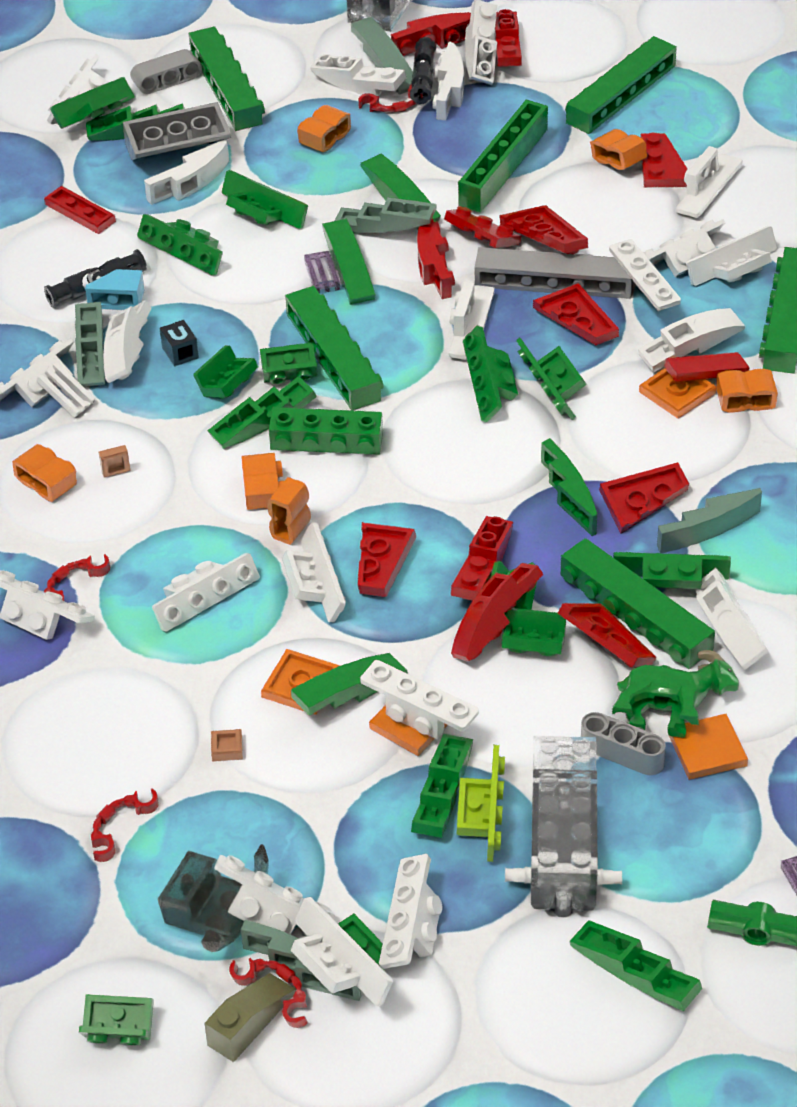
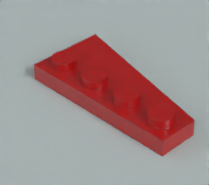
[499,205,589,254]

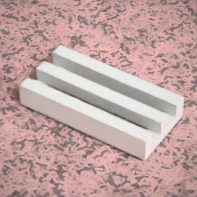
[37,362,95,418]

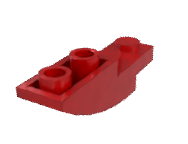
[494,9,522,67]
[391,12,471,56]
[417,218,455,299]
[451,516,513,601]
[451,563,544,661]

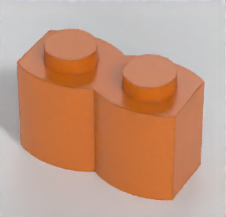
[297,105,351,152]
[590,129,647,170]
[716,369,778,413]
[12,444,77,502]
[241,453,284,510]
[267,477,311,545]

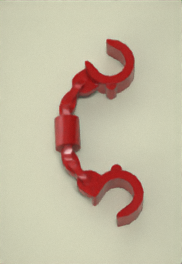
[358,85,423,113]
[44,554,111,601]
[91,788,159,862]
[229,958,308,1028]

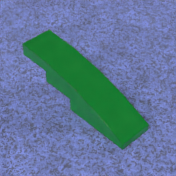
[86,103,185,140]
[360,153,441,230]
[322,218,376,305]
[207,376,317,449]
[541,438,597,536]
[291,653,408,716]
[411,734,474,838]
[569,920,702,1011]

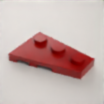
[640,132,688,188]

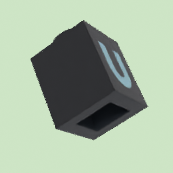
[159,320,199,367]

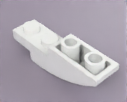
[465,0,497,85]
[433,42,464,120]
[310,54,406,96]
[144,139,229,205]
[103,300,152,383]
[638,308,745,373]
[695,568,769,670]

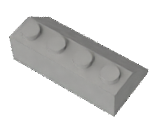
[123,102,231,160]

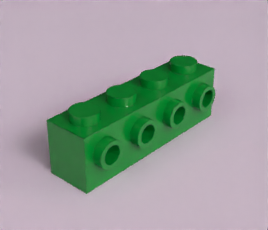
[269,407,383,455]

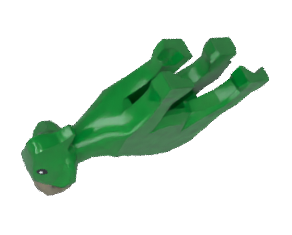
[612,650,739,738]

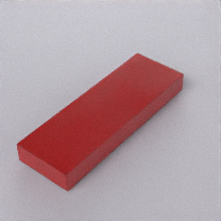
[44,186,116,234]
[664,352,750,382]

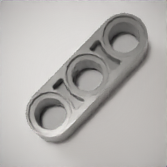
[130,49,202,94]
[580,712,666,775]

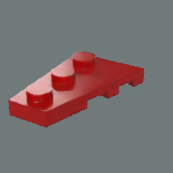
[444,206,522,248]
[533,283,619,345]
[599,462,689,534]
[358,522,416,597]
[557,603,657,668]

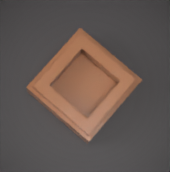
[98,445,131,478]
[211,729,243,762]

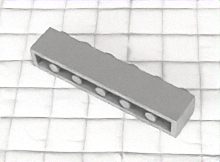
[474,247,633,299]

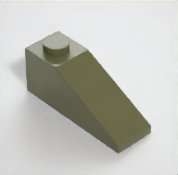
[204,973,296,1062]

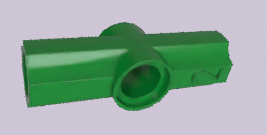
[707,899,797,946]

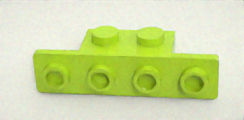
[457,744,505,862]

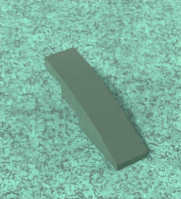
[351,17,413,95]
[334,198,437,233]
[75,302,105,387]
[657,488,762,553]
[241,919,362,1001]

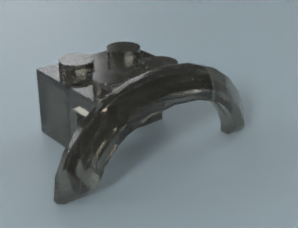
[158,844,269,952]

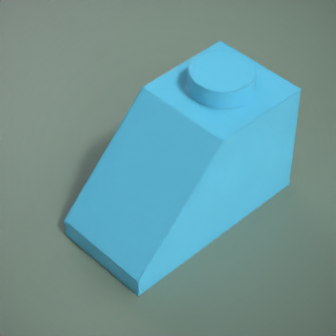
[85,269,145,310]

